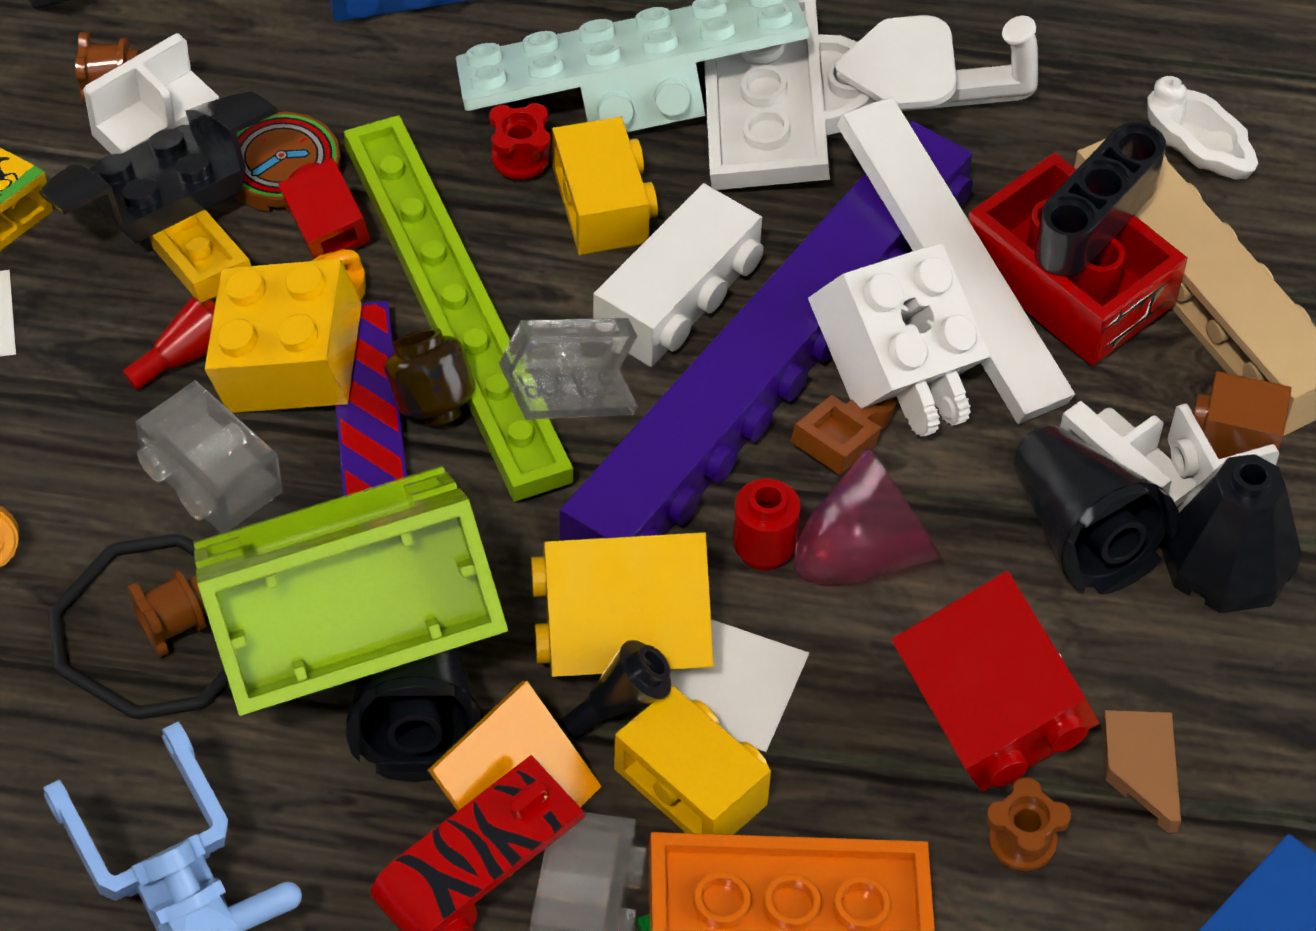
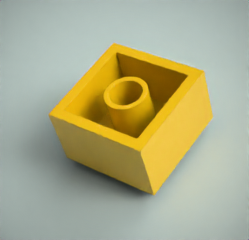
[204,259,362,413]

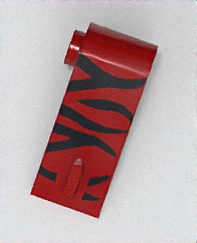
[370,754,585,931]

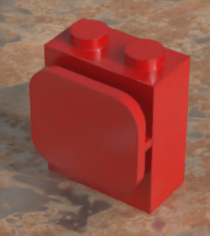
[891,570,1099,792]

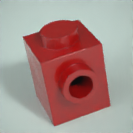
[278,158,371,259]

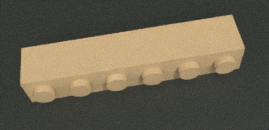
[1074,139,1316,436]

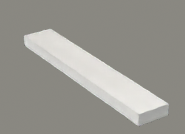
[837,96,1075,424]

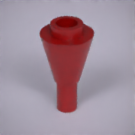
[122,296,215,391]

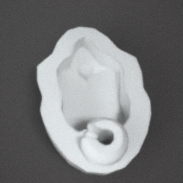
[1147,76,1258,180]

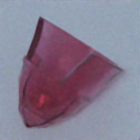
[794,446,942,585]

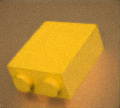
[531,532,714,677]

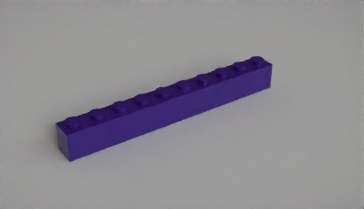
[560,121,973,541]

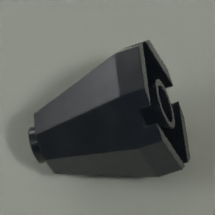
[1160,454,1302,613]

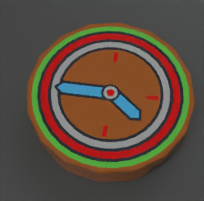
[235,111,341,212]

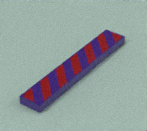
[336,301,406,496]

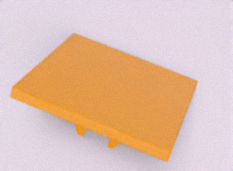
[428,681,602,877]

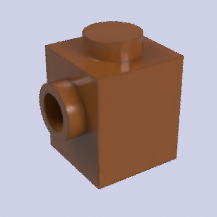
[1193,371,1292,459]

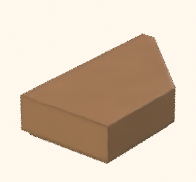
[1102,710,1181,833]

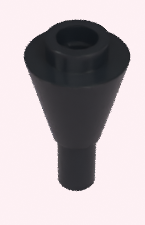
[564,640,671,737]

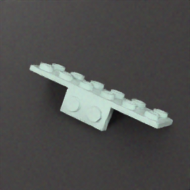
[456,0,810,132]

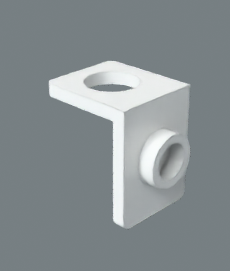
[1168,404,1279,487]

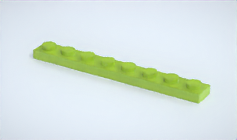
[344,115,573,502]

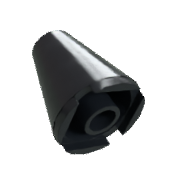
[1014,425,1179,594]
[346,647,483,782]

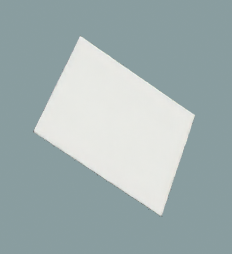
[651,619,809,752]

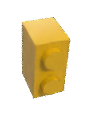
[552,116,658,255]
[614,686,771,835]

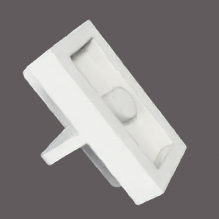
[84,33,219,154]
[1060,401,1197,506]

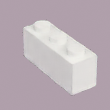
[593,183,764,367]

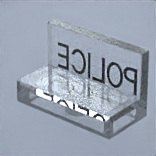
[499,318,638,420]

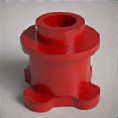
[489,103,550,180]

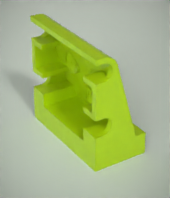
[193,466,508,716]

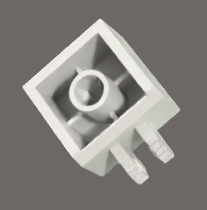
[808,242,991,437]

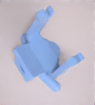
[43,722,302,931]

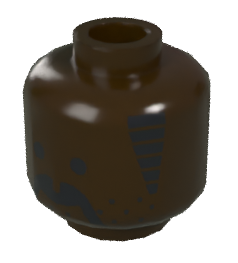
[384,328,475,426]

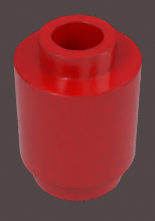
[732,478,800,571]

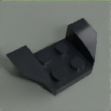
[39,91,278,243]

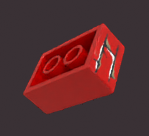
[968,152,1188,366]

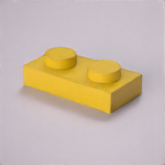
[149,210,251,303]

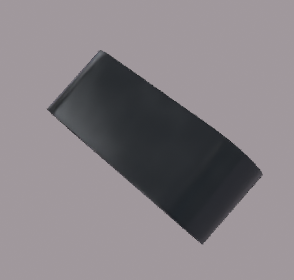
[1035,122,1166,276]

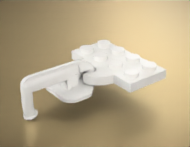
[704,0,1038,190]

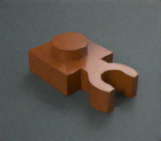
[790,395,897,475]

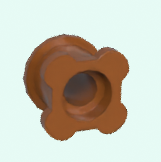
[75,32,141,102]
[127,570,207,658]
[987,778,1071,872]

